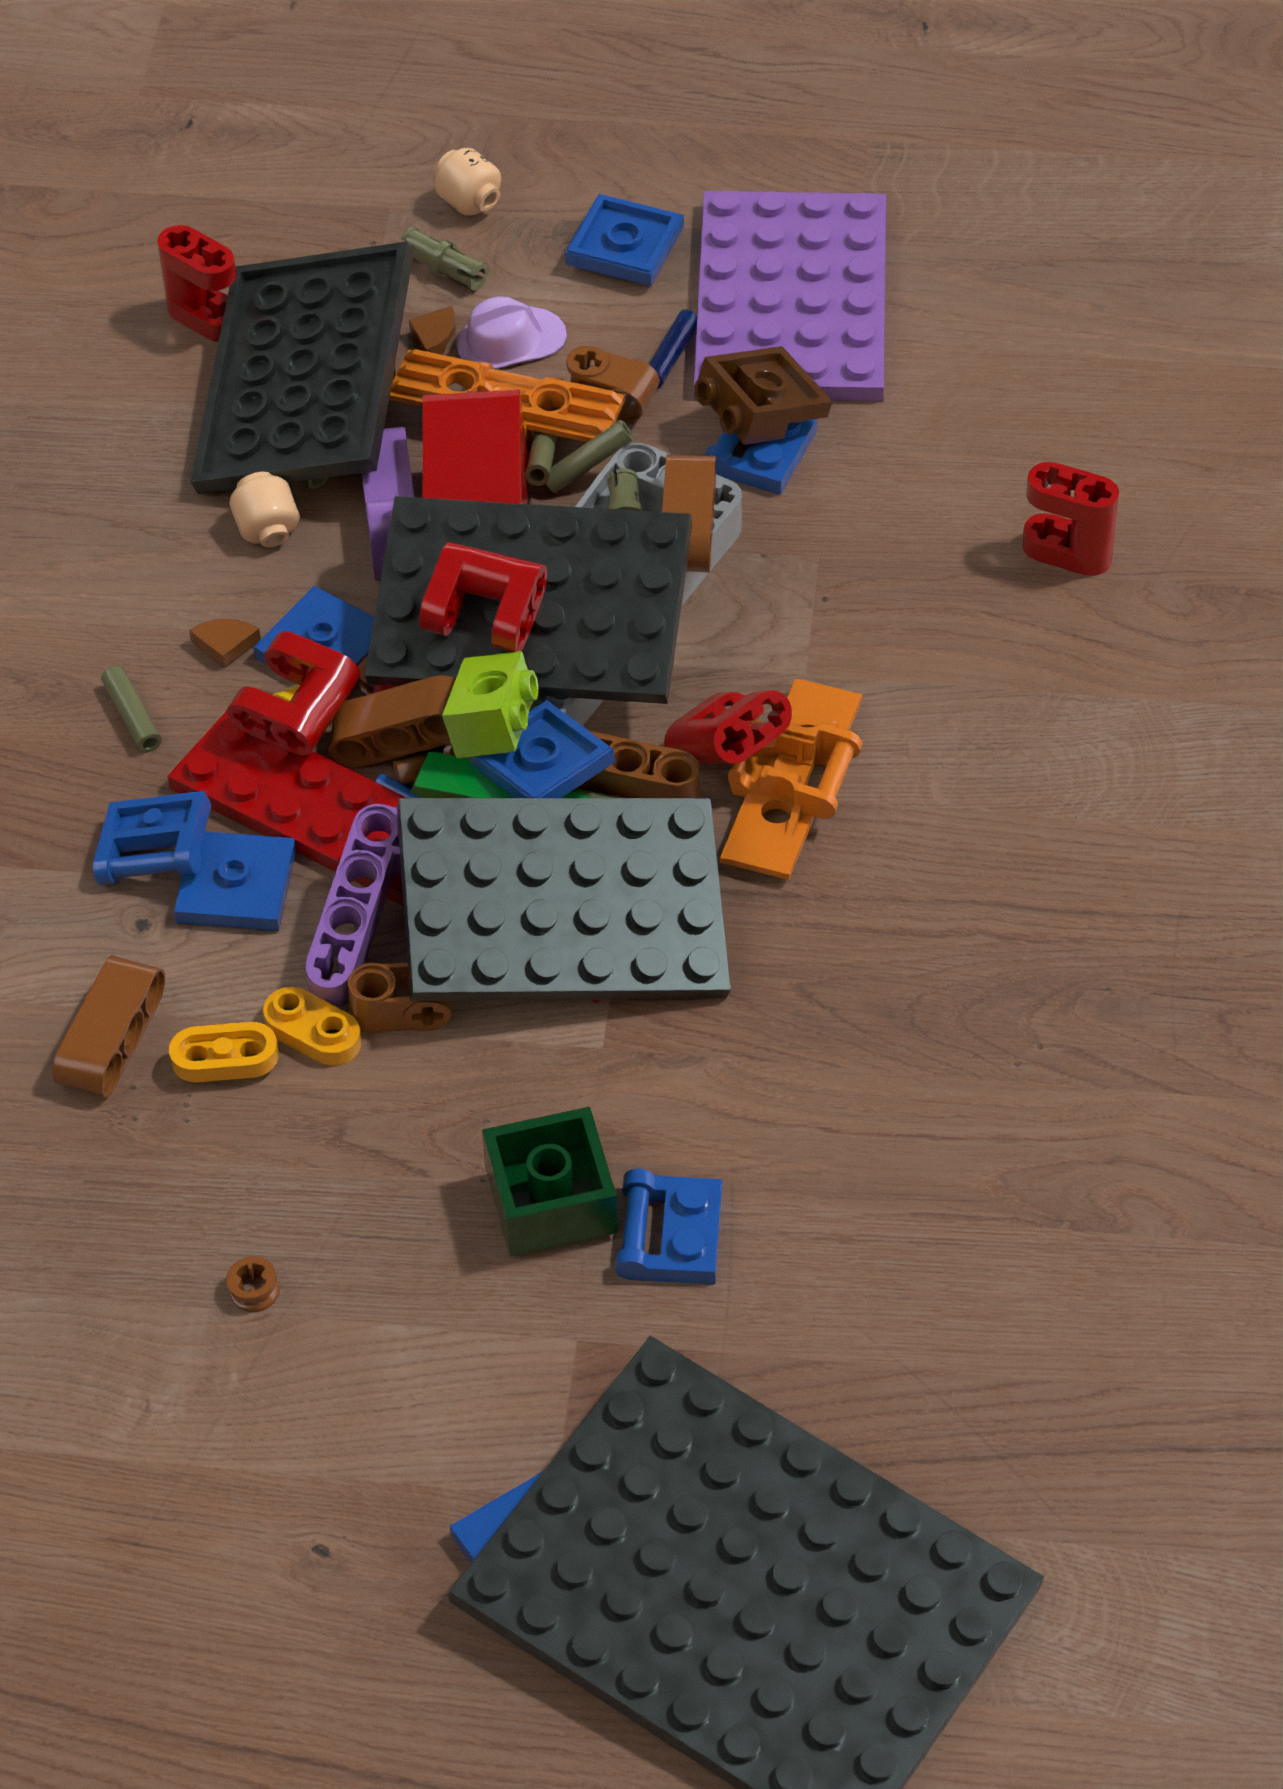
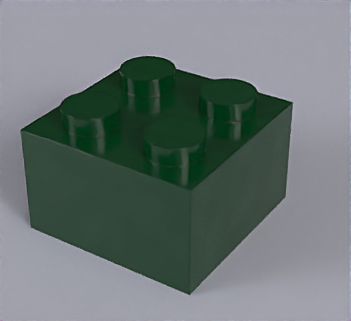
[482,1106,618,1257]

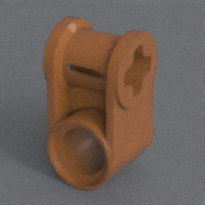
[566,346,659,423]
[348,963,452,1033]

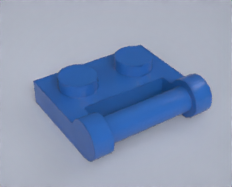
[704,419,817,495]
[93,791,212,885]
[615,1169,722,1284]

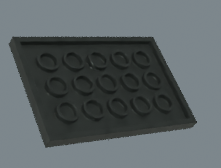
[190,241,414,494]
[364,496,693,704]
[397,798,731,1001]

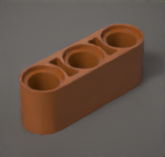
[662,454,716,573]
[328,675,456,768]
[579,731,700,798]
[53,955,166,1097]

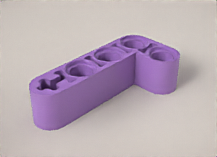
[361,427,414,580]
[305,804,401,1007]

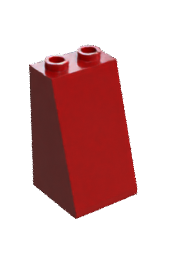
[423,390,528,504]

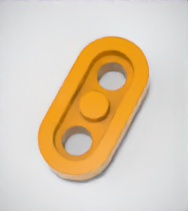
[263,987,361,1066]
[169,1022,279,1082]

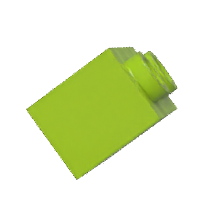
[442,651,538,758]

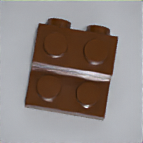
[695,346,833,445]

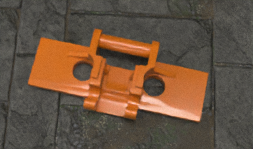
[389,349,625,442]
[720,679,863,880]

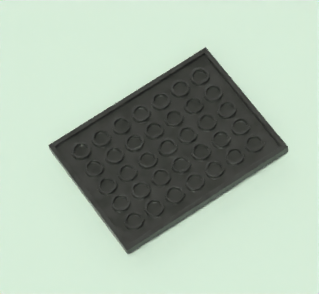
[449,1335,1044,1789]

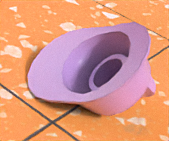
[456,296,567,369]

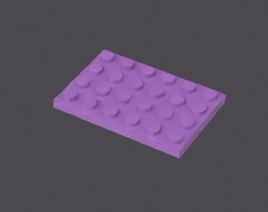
[694,191,886,401]

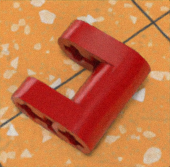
[157,225,237,342]
[1022,462,1119,576]
[419,542,548,652]
[227,631,361,755]
[664,690,792,764]

